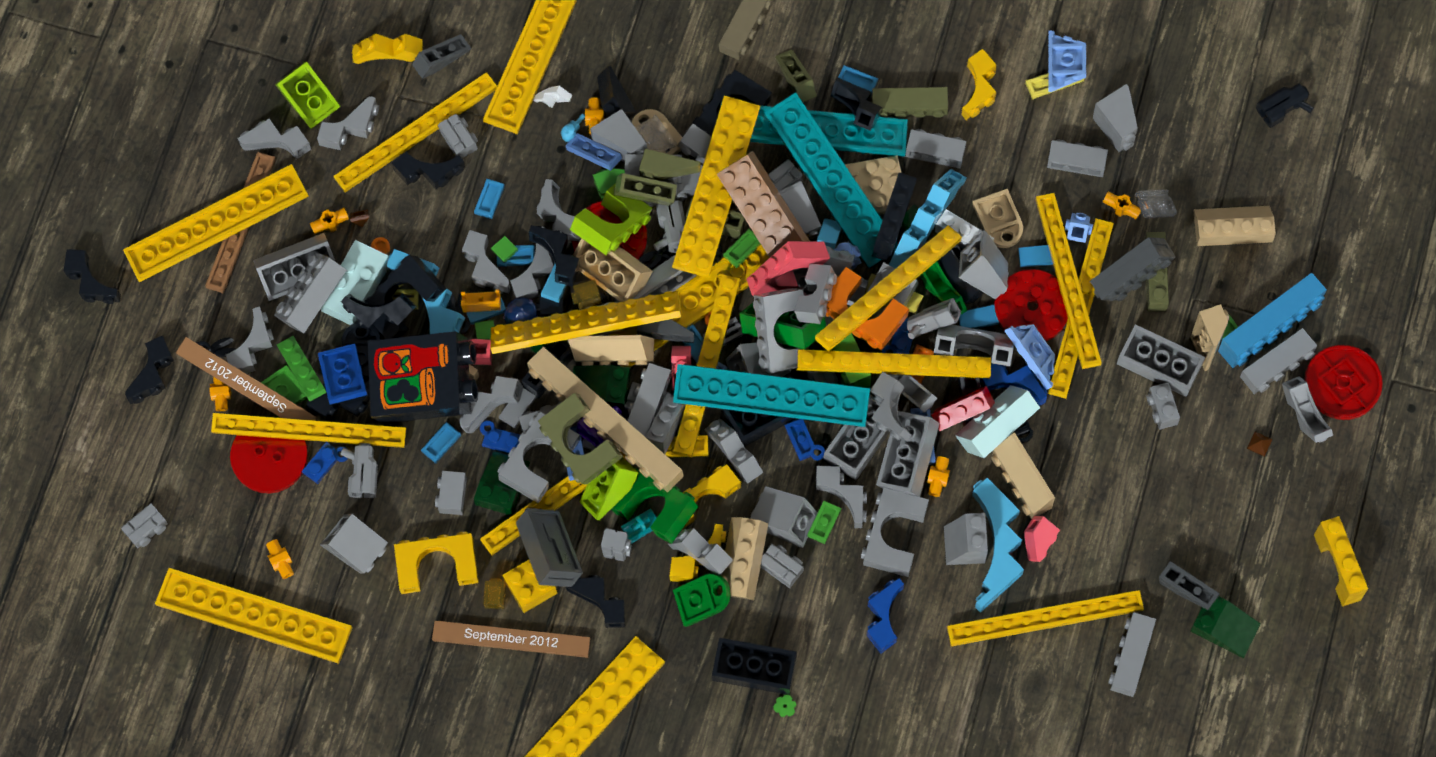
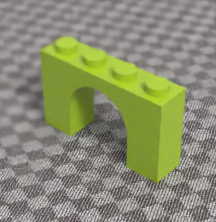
[570,183,652,255]

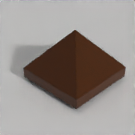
[350,209,369,227]
[1247,432,1272,457]

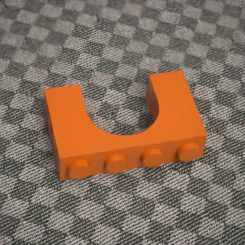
[825,267,909,351]

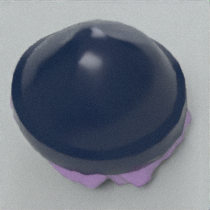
[503,297,538,325]

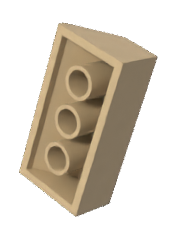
[1194,206,1276,246]
[573,238,653,302]
[1190,304,1229,371]
[568,335,654,366]
[991,433,1055,519]
[717,517,769,600]

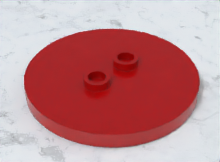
[1304,345,1383,420]
[230,435,308,493]

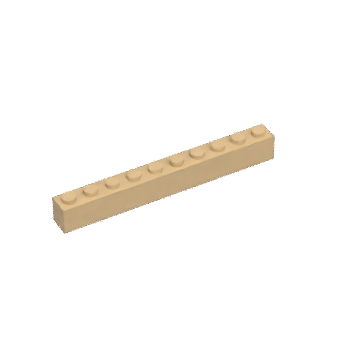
[527,347,684,493]

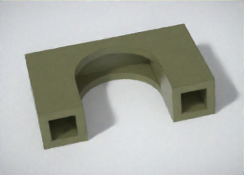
[538,393,623,485]

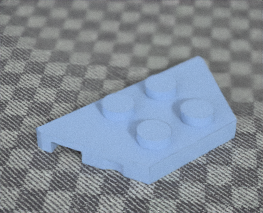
[1048,31,1086,92]
[1005,324,1055,390]

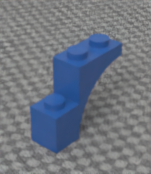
[979,363,1048,406]
[866,578,904,653]

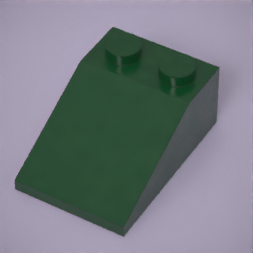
[573,365,631,411]
[474,451,530,516]
[1190,596,1261,658]

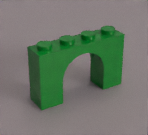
[611,468,698,544]

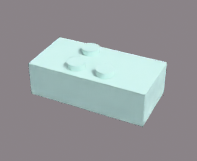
[321,240,389,325]
[955,385,1040,458]

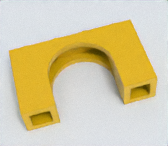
[1314,516,1368,607]
[394,532,479,594]

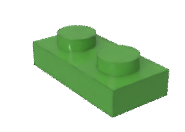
[807,501,841,544]

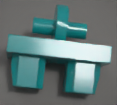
[621,509,656,544]

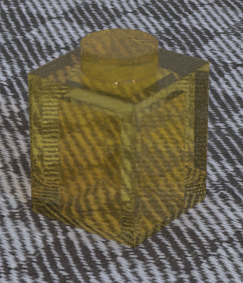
[571,280,601,309]
[483,578,506,609]

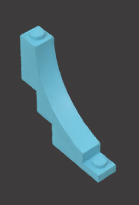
[889,169,967,269]
[387,249,465,334]
[972,478,1024,613]

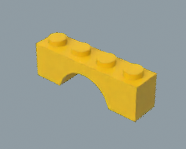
[683,464,741,529]

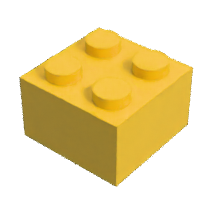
[502,560,557,613]

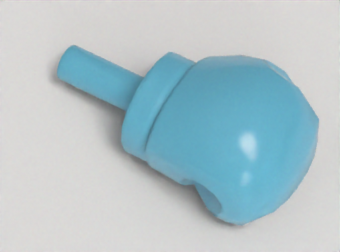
[561,114,585,142]

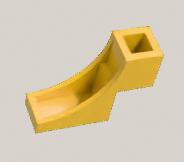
[352,34,423,64]
[961,49,997,120]
[670,524,727,583]

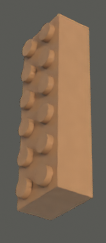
[717,151,810,258]

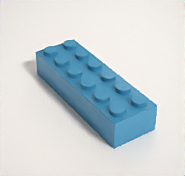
[1218,273,1327,368]

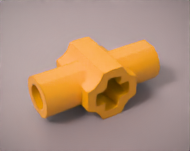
[585,98,604,135]
[1103,191,1142,220]
[310,208,349,234]
[209,377,231,412]
[927,456,950,497]
[266,539,294,579]

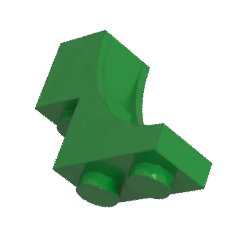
[920,262,967,314]

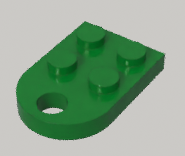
[673,574,731,627]

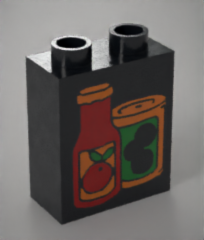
[368,331,478,424]

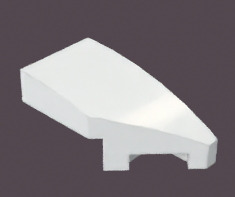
[533,86,572,108]

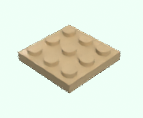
[845,155,909,215]

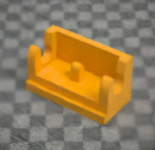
[461,289,501,313]

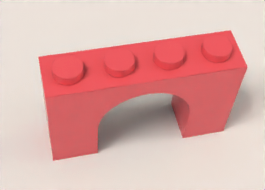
[747,241,830,296]

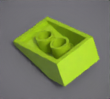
[275,62,340,129]
[580,457,638,520]

